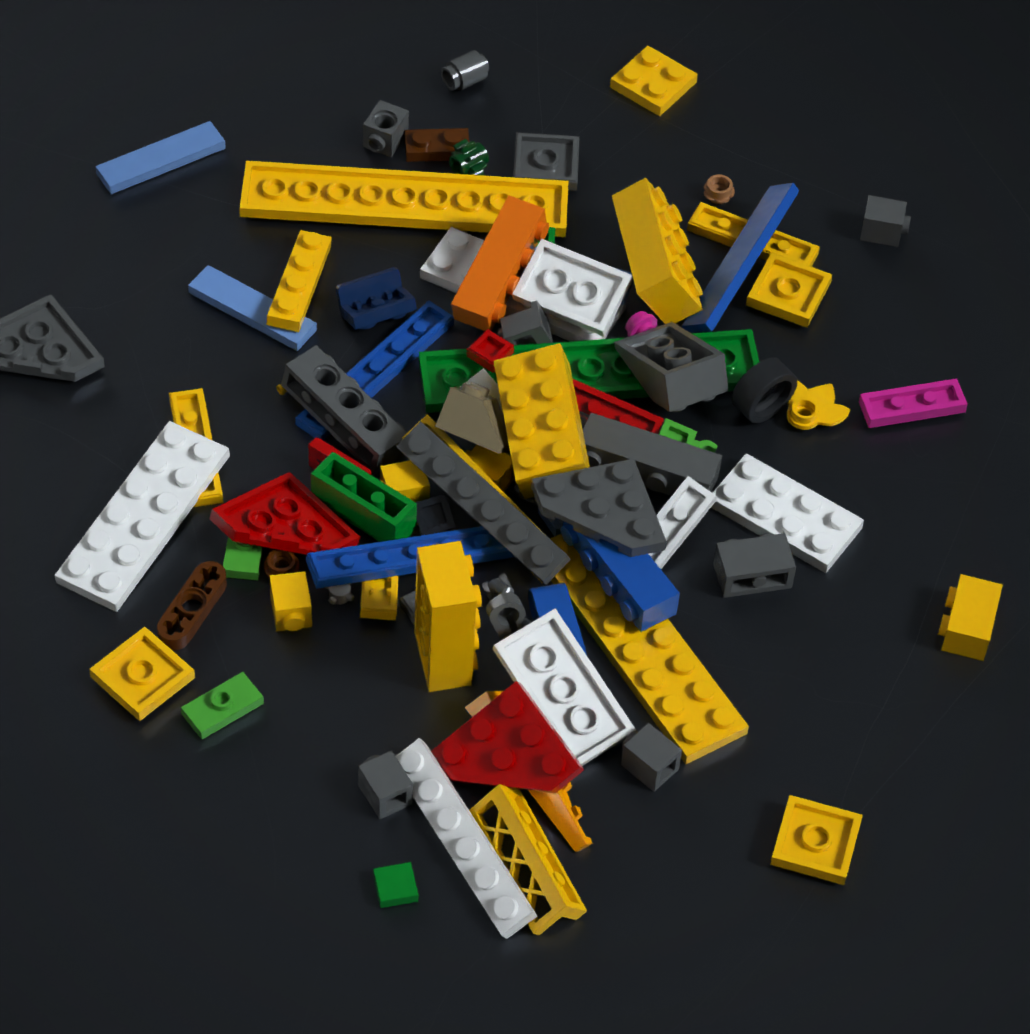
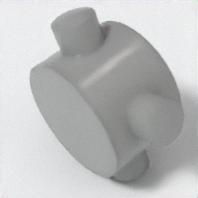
[325,583,354,605]

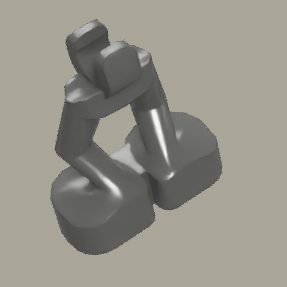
[482,573,532,640]

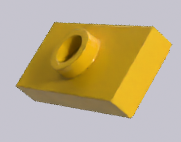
[360,576,398,621]

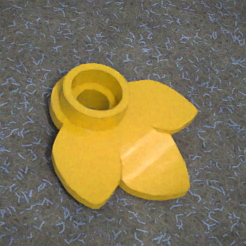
[787,380,850,430]

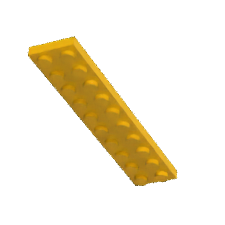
[240,161,569,237]

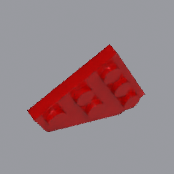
[209,472,360,555]
[431,681,585,794]

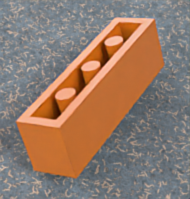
[451,195,549,331]

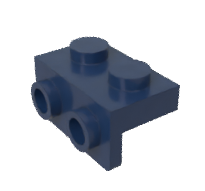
[336,267,417,330]

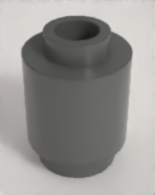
[441,50,489,91]

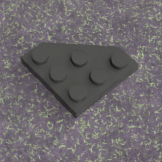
[0,294,105,382]
[531,459,667,557]

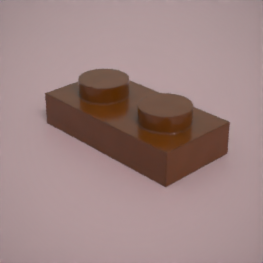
[404,128,469,162]

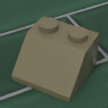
[435,382,510,454]

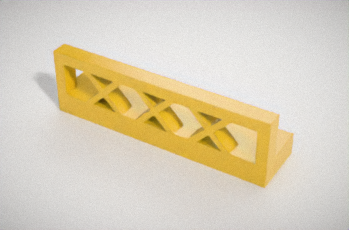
[469,784,587,935]

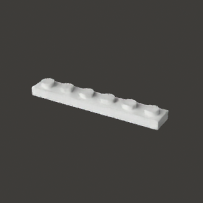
[395,738,537,939]

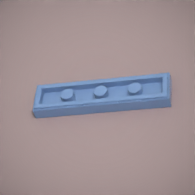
[95,121,226,194]
[188,265,317,351]

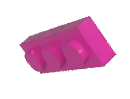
[859,378,968,428]

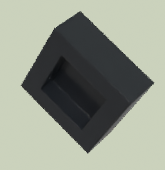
[415,494,456,536]

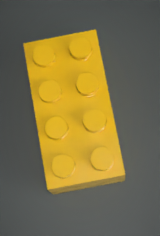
[612,178,703,324]
[493,343,590,499]
[414,541,482,692]

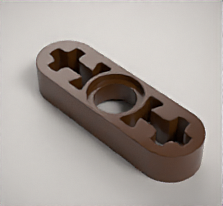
[157,561,227,650]

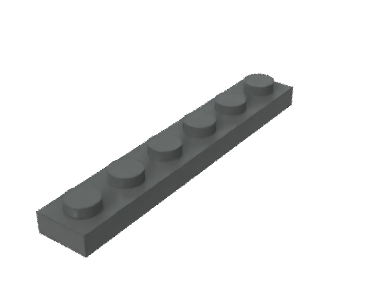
[396,421,571,585]

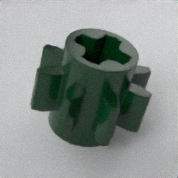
[449,139,489,175]

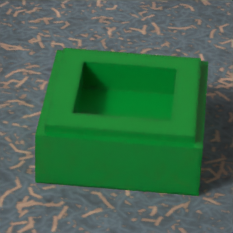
[373,862,419,908]

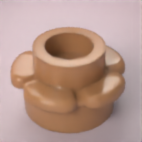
[704,174,735,204]

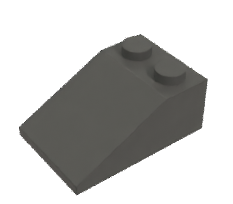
[614,322,728,412]

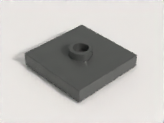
[513,132,580,191]

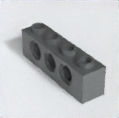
[281,345,407,475]

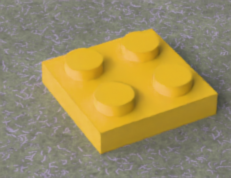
[610,46,698,116]
[746,252,833,328]
[89,627,195,721]
[770,795,863,885]

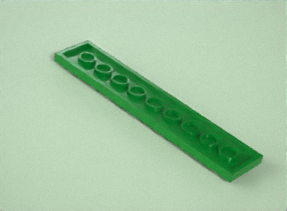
[419,329,760,413]

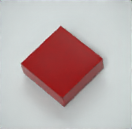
[466,329,514,373]

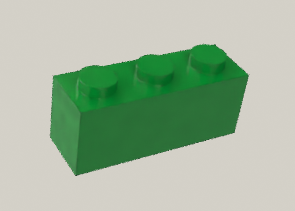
[311,452,417,542]

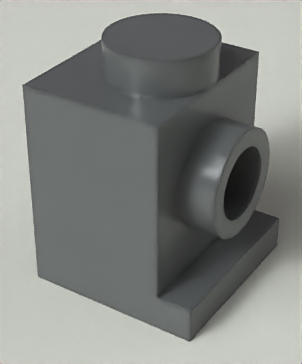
[498,300,553,345]

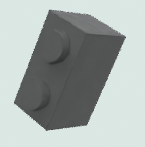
[713,533,796,598]

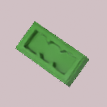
[223,537,264,580]
[181,672,264,740]

